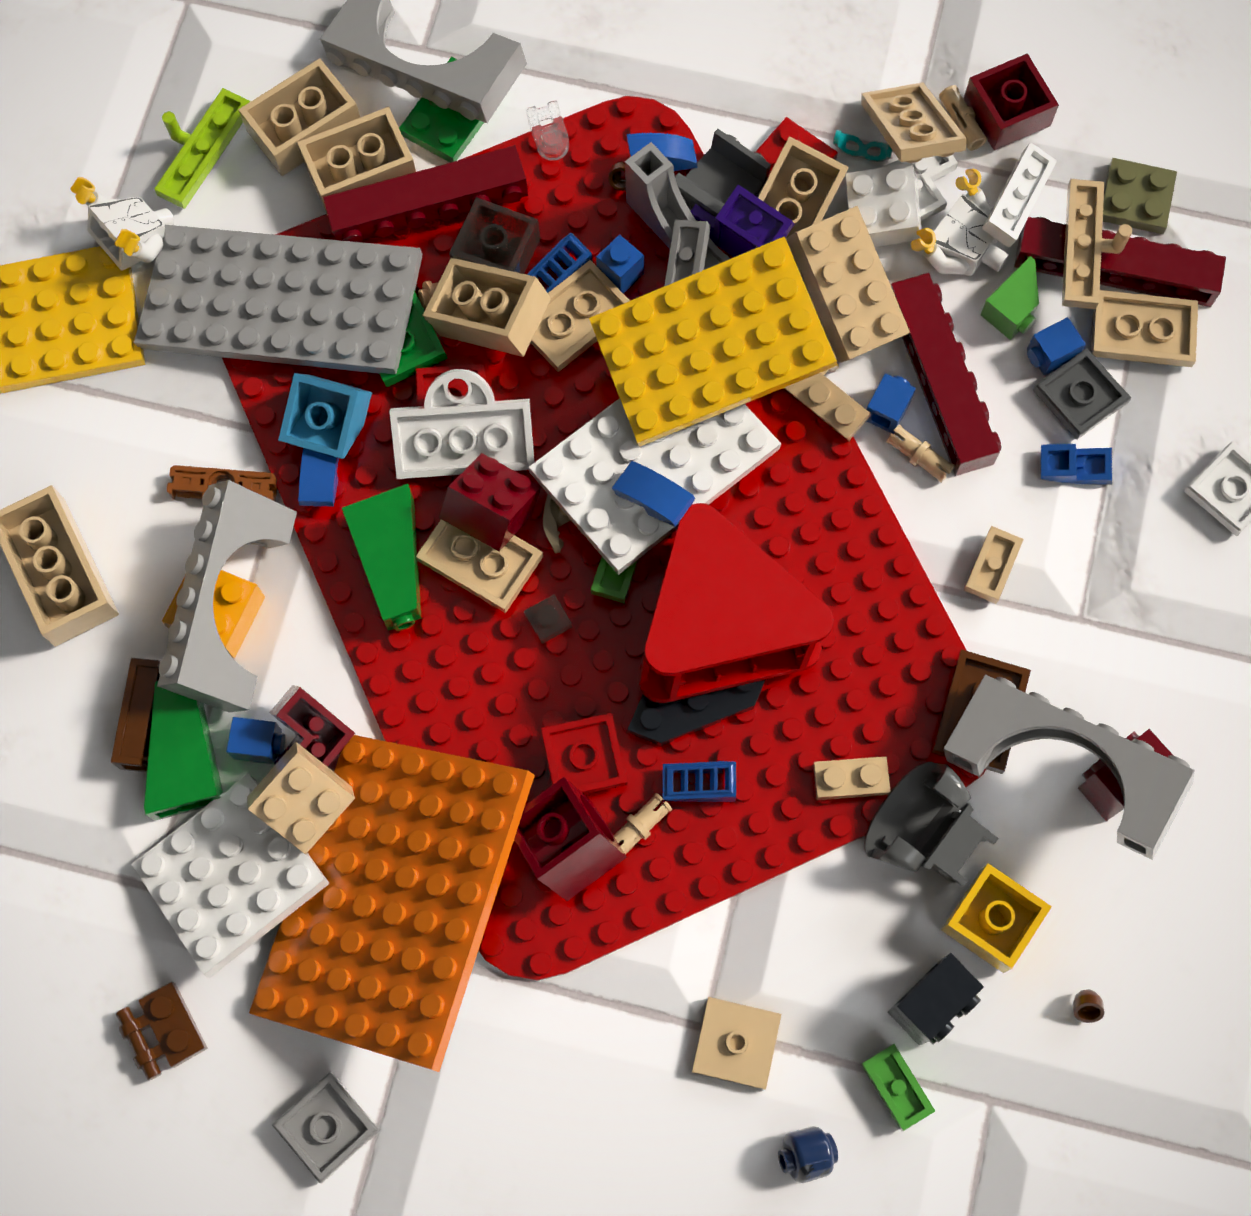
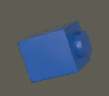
[596,234,644,294]
[1027,317,1086,376]
[866,373,916,434]
[226,717,286,764]

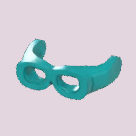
[833,130,893,162]

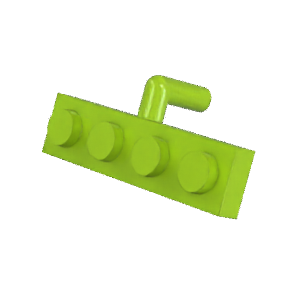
[154,88,250,209]

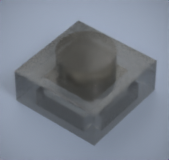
[524,594,572,644]

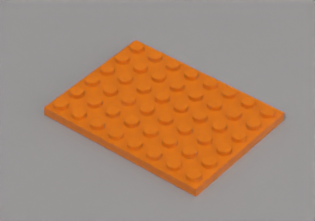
[249,735,535,1072]

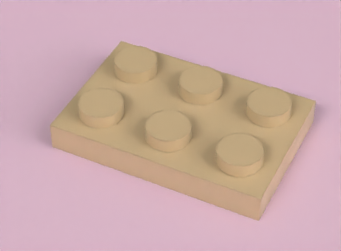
[530,260,630,372]
[1091,290,1198,367]
[416,520,543,613]

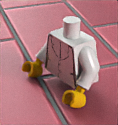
[911,168,1009,276]
[70,177,174,270]

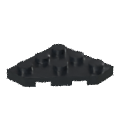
[627,679,766,746]

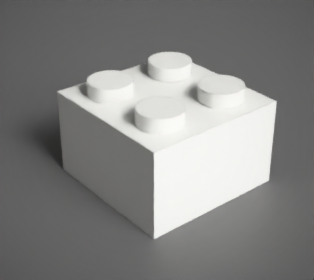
[846,163,922,247]

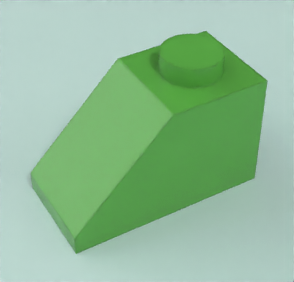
[980,256,1039,340]

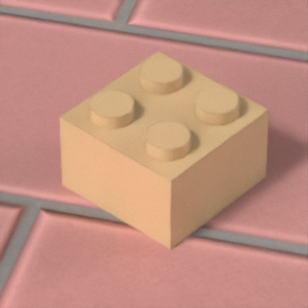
[247,742,355,854]

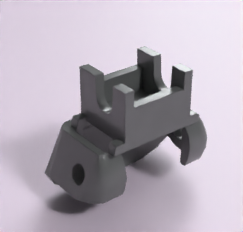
[864,761,999,886]

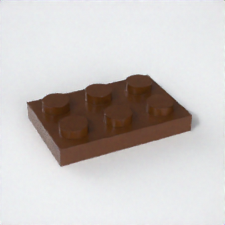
[932,649,1031,774]

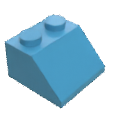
[278,373,372,459]

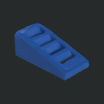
[527,233,593,293]
[662,761,736,802]

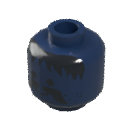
[778,1126,838,1183]

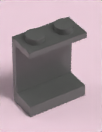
[675,128,771,217]

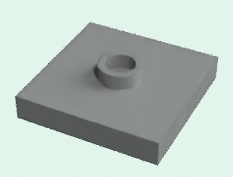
[272,1072,380,1184]

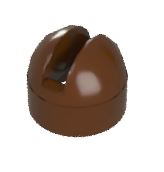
[608,161,626,191]
[1073,989,1105,1023]

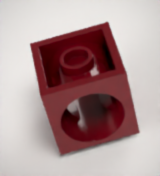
[514,777,627,901]

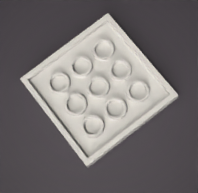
[131,773,329,978]

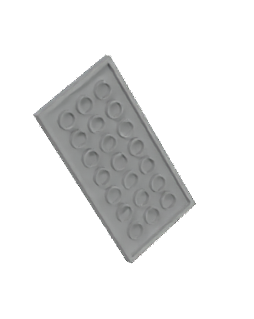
[134,224,423,374]

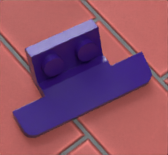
[690,185,802,277]

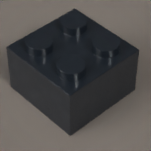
[887,953,984,1046]

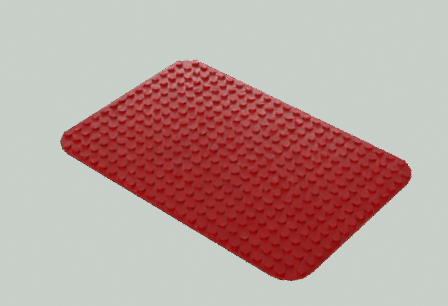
[222,96,986,981]

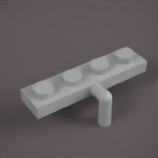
[665,220,711,286]

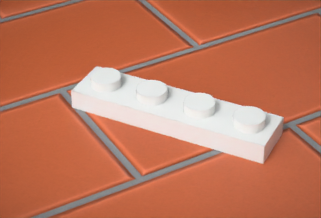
[982,142,1057,247]

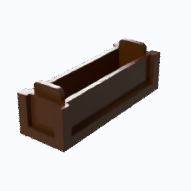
[111,658,161,772]

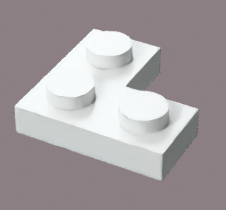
[885,155,958,221]

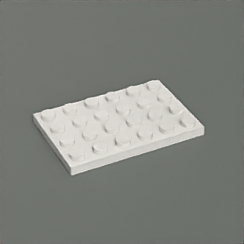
[529,398,781,575]

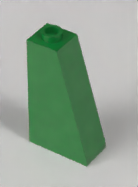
[342,484,421,631]
[144,681,223,821]

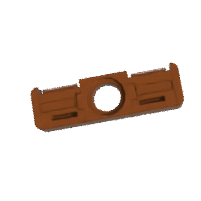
[167,465,278,502]

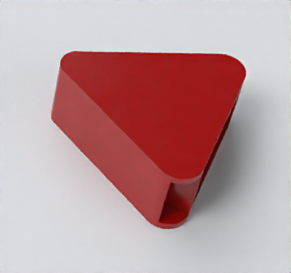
[638,503,833,703]

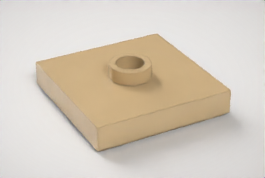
[692,997,782,1090]

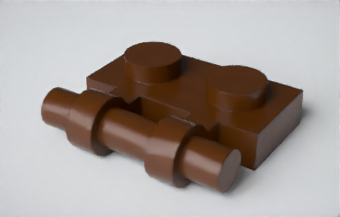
[116,982,208,1081]

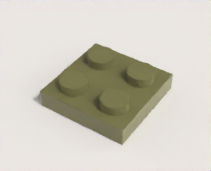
[1103,157,1177,234]

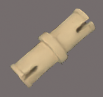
[939,85,987,151]
[886,425,955,483]
[614,793,672,855]

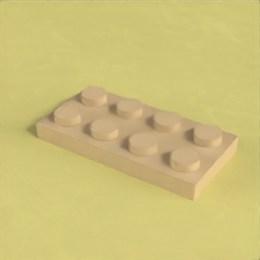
[861,82,966,163]

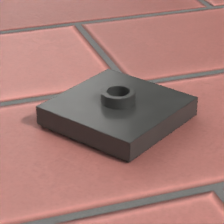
[1033,348,1131,440]

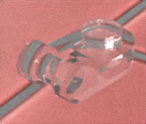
[525,100,569,160]

